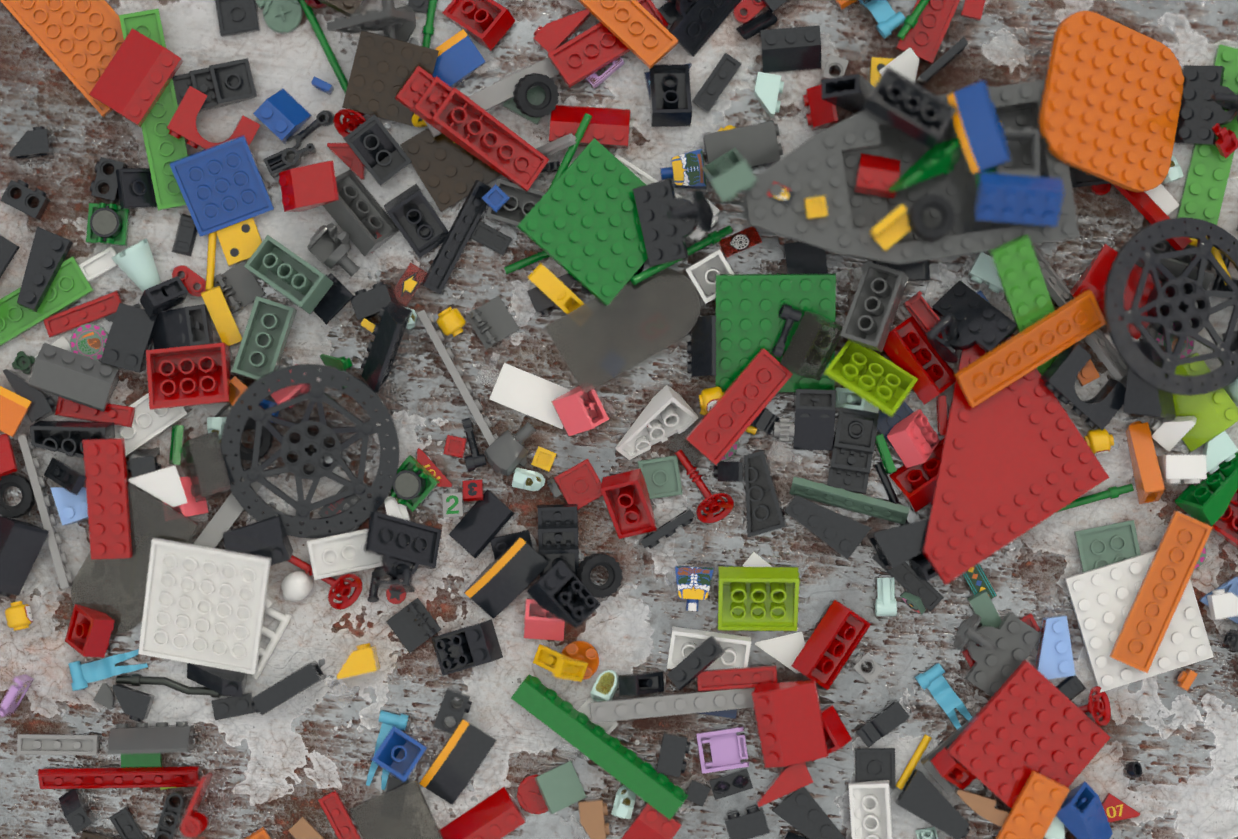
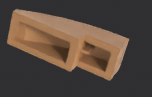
[954,787,1010,827]

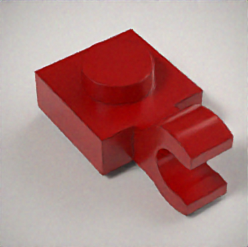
[1212,123,1238,158]

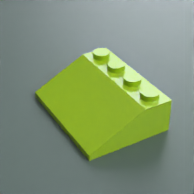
[824,340,918,417]
[1172,352,1238,452]
[718,567,799,631]

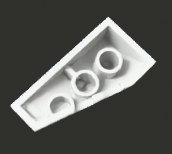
[615,385,699,460]

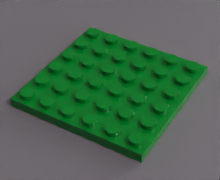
[517,138,648,306]
[715,274,836,392]

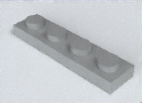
[17,734,99,756]

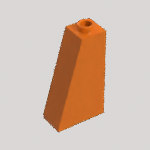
[1126,421,1165,504]

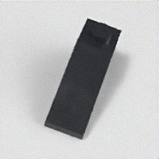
[527,273,577,316]
[3,369,56,423]
[187,663,247,698]

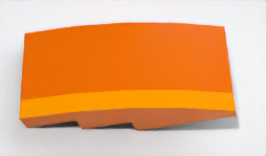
[0,386,32,437]

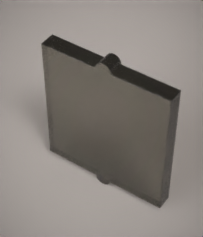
[666,425,703,467]

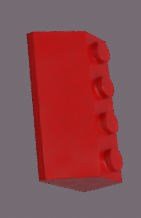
[549,105,630,149]
[883,316,956,405]
[889,438,944,512]
[791,600,871,690]
[438,787,526,839]

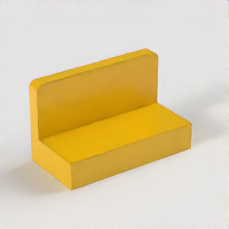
[869,204,912,251]

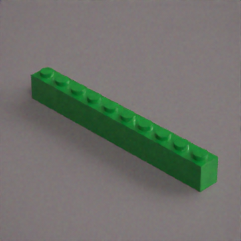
[511,674,688,820]

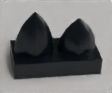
[709,768,753,800]

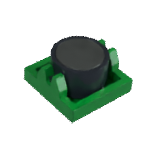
[86,203,130,246]
[390,455,440,512]

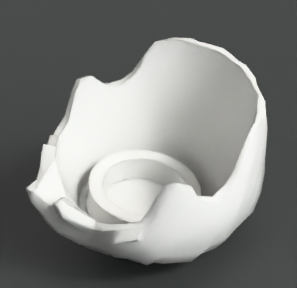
[281,570,314,602]

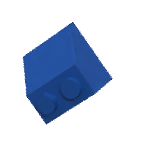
[253,89,312,144]
[371,726,427,783]

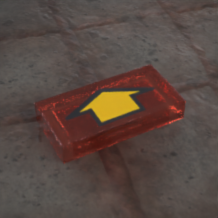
[393,263,427,307]

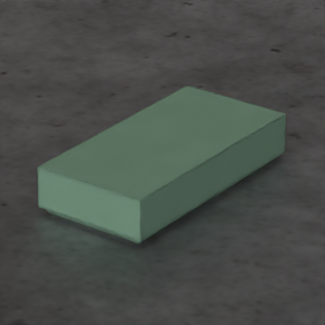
[968,589,1002,628]

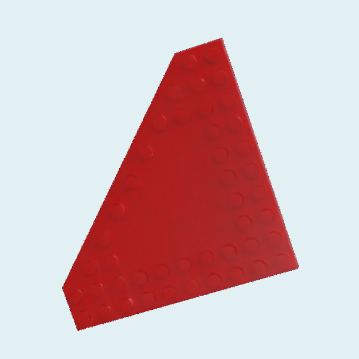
[923,334,1109,585]

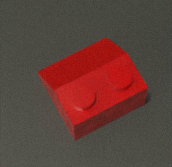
[803,84,838,131]
[854,153,901,199]
[65,604,115,658]
[811,705,852,762]

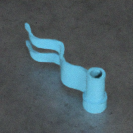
[859,0,906,39]
[68,649,148,691]
[915,663,972,730]
[366,710,409,790]

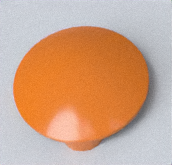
[561,641,599,680]

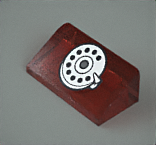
[718,226,762,259]

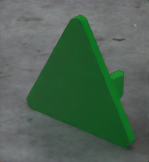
[320,354,352,388]

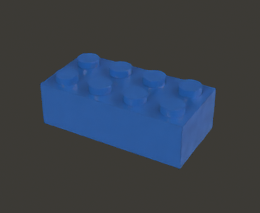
[974,172,1064,226]

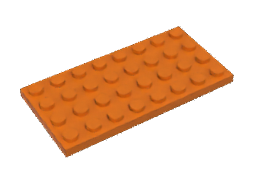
[0,0,124,117]

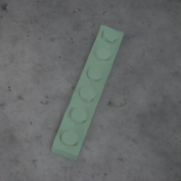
[789,477,910,525]

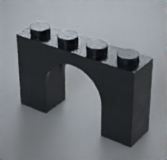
[1041,343,1126,430]

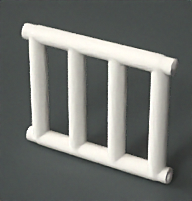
[251,607,292,680]

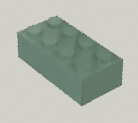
[702,147,757,202]
[244,235,333,314]
[231,296,297,382]

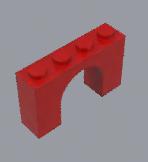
[166,86,260,149]

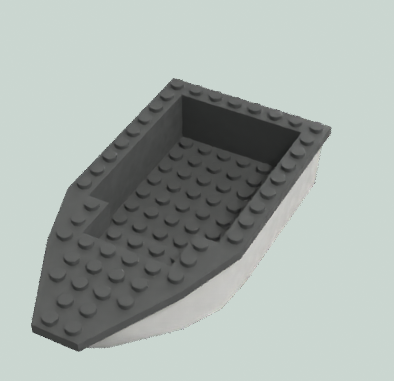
[745,79,1079,264]

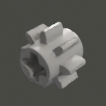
[774,418,795,441]

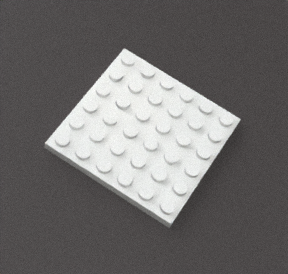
[138,538,271,675]
[1064,550,1214,693]

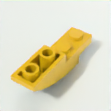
[527,263,594,327]

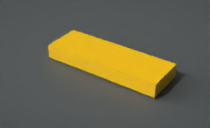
[201,286,242,346]

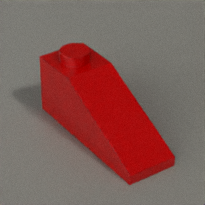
[533,9,591,55]
[756,762,813,807]

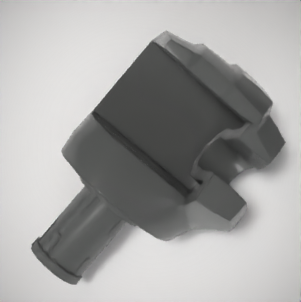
[307,223,360,277]
[484,422,537,476]

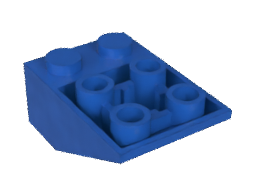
[1056,782,1113,839]

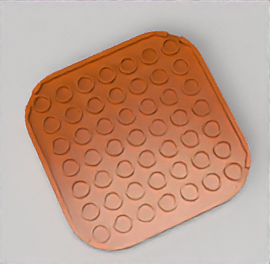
[1039,11,1184,192]

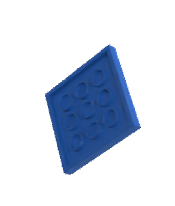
[169,135,274,237]

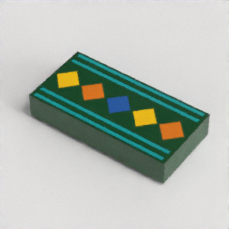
[962,563,997,599]

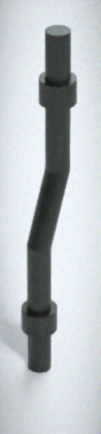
[116,674,226,698]

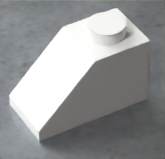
[1151,416,1197,452]
[1207,589,1238,620]

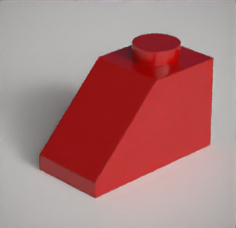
[931,747,976,790]

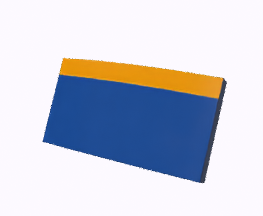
[432,29,486,88]
[947,80,1010,175]

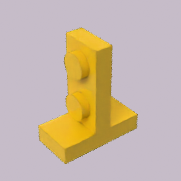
[533,644,588,682]

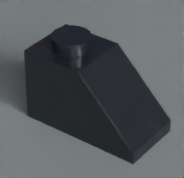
[9,126,54,160]
[713,461,743,482]
[618,672,664,695]
[112,683,155,722]
[58,789,97,834]

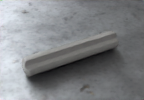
[536,133,577,157]

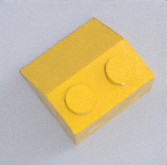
[337,643,381,679]

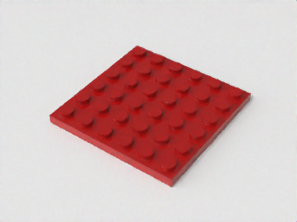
[946,660,1111,809]

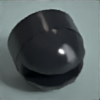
[1125,761,1142,778]

